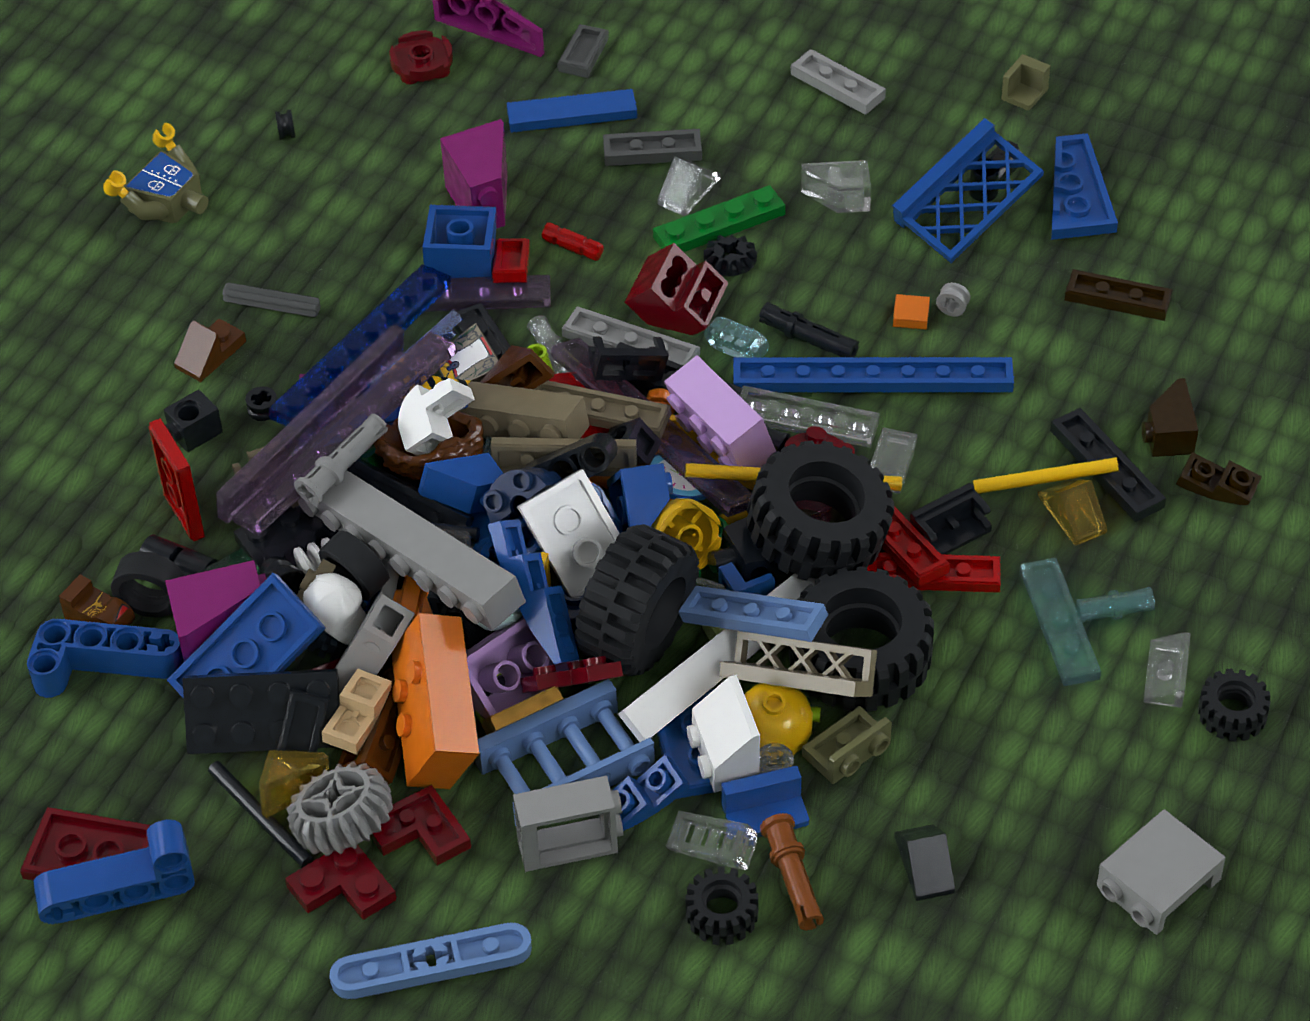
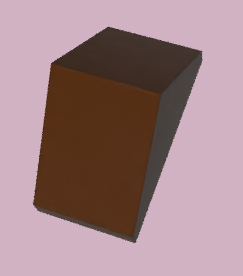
[480,345,555,390]

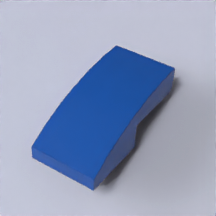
[612,755,691,831]

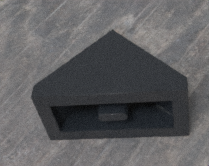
[894,824,955,901]

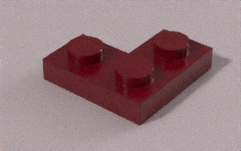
[520,656,623,693]
[370,785,472,866]
[285,845,397,920]

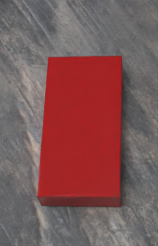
[492,238,530,283]

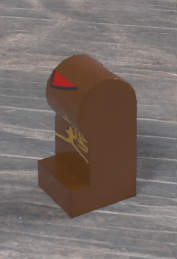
[59,575,135,626]

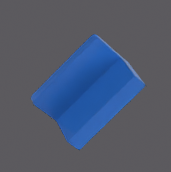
[721,765,809,842]

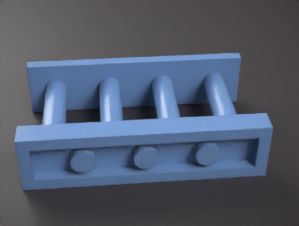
[475,679,655,826]

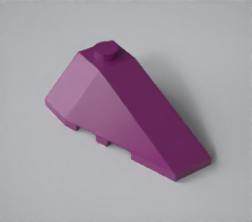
[433,0,544,57]

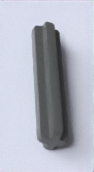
[222,282,321,317]

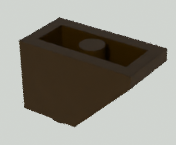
[1142,378,1199,457]

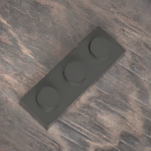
[603,129,702,166]

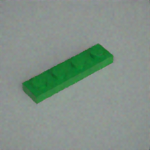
[653,185,786,252]

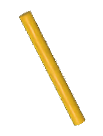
[973,457,1119,494]

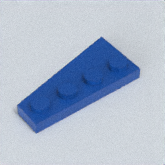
[1051,133,1118,240]

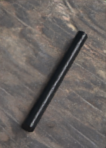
[208,761,314,868]

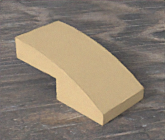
[322,669,392,755]

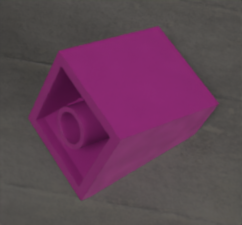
[440,119,508,229]
[165,560,266,662]

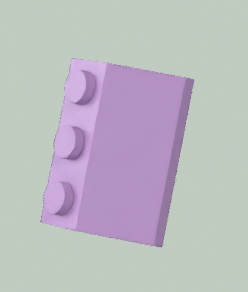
[466,615,579,719]

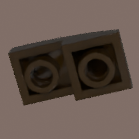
[1176,452,1262,505]

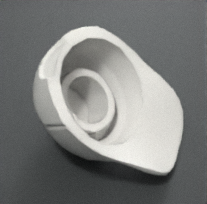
[303,573,366,645]

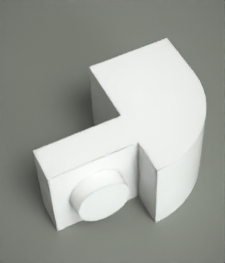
[398,378,475,456]

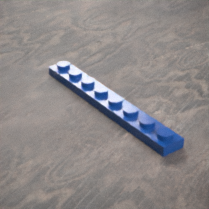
[733,357,1014,392]

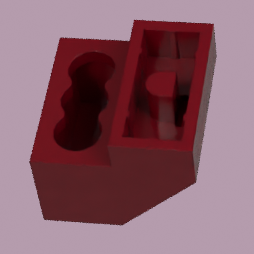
[624,243,728,336]

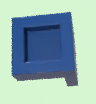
[718,562,775,596]

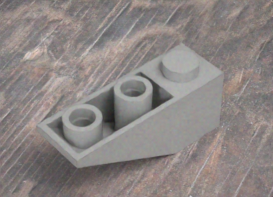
[334,593,415,695]

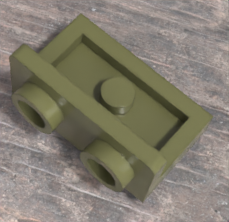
[802,706,892,784]

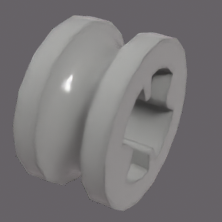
[936,282,970,317]

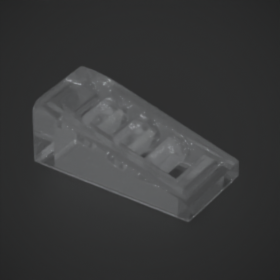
[666,811,758,870]

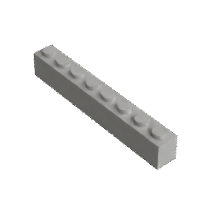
[298,470,526,631]

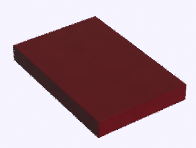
[20,807,151,881]

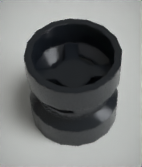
[258,556,305,595]

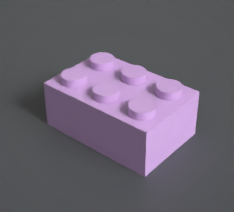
[664,355,776,482]

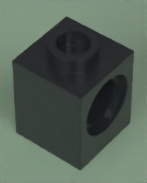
[164,389,223,452]
[607,417,662,467]

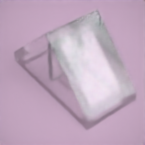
[657,157,720,216]

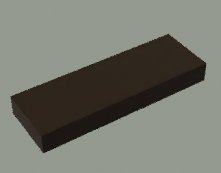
[1064,269,1173,321]

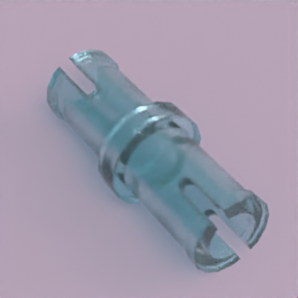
[1076,586,1155,623]

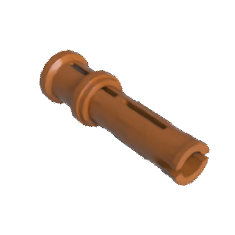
[760,813,824,930]

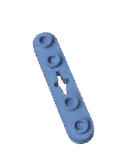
[330,923,532,999]

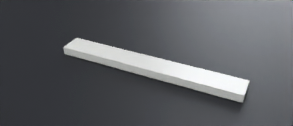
[618,573,816,742]

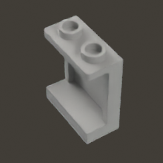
[1097,809,1226,935]

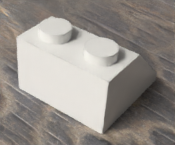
[687,675,760,792]

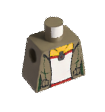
[433,323,499,382]

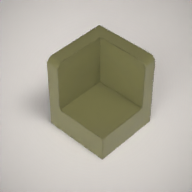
[1001,54,1051,110]

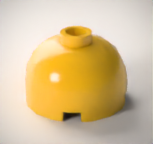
[651,498,722,570]
[744,683,813,759]

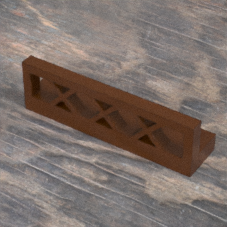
[338,654,403,784]

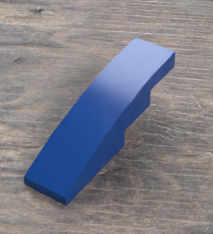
[487,519,580,664]

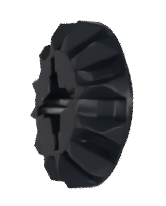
[704,233,757,276]

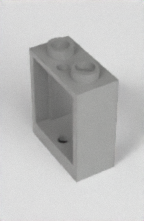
[513,776,623,872]

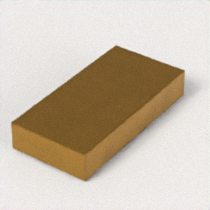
[481,686,563,735]

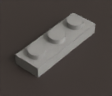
[791,49,886,115]

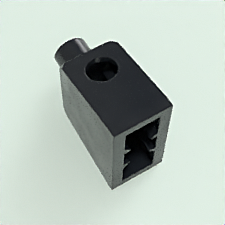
[707,517,794,583]

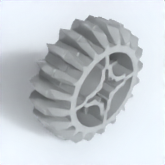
[287,762,393,856]

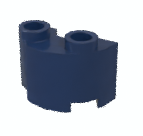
[483,467,563,523]

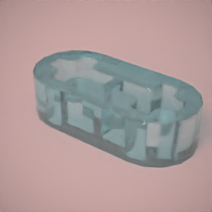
[704,317,769,357]

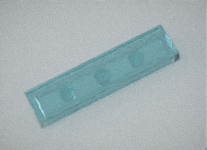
[1020,558,1101,686]

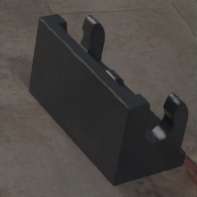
[587,336,669,381]
[910,483,992,554]

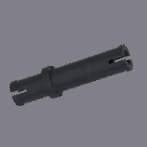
[759,302,859,357]

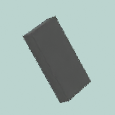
[558,24,609,78]

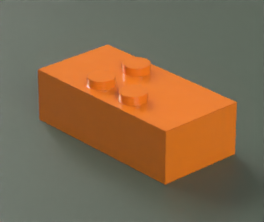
[391,613,479,789]

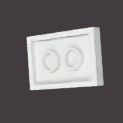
[517,469,620,598]

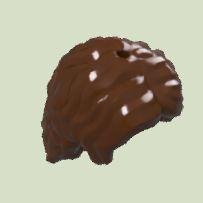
[373,411,484,482]

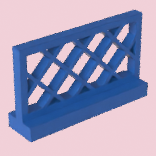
[892,118,1043,263]

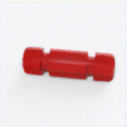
[541,223,604,261]

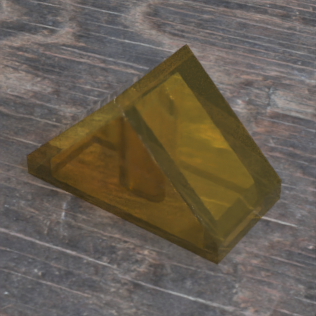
[1038,480,1107,546]
[259,750,329,818]

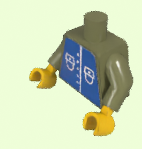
[103,123,208,223]

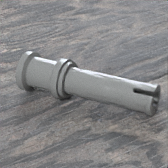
[294,414,388,506]

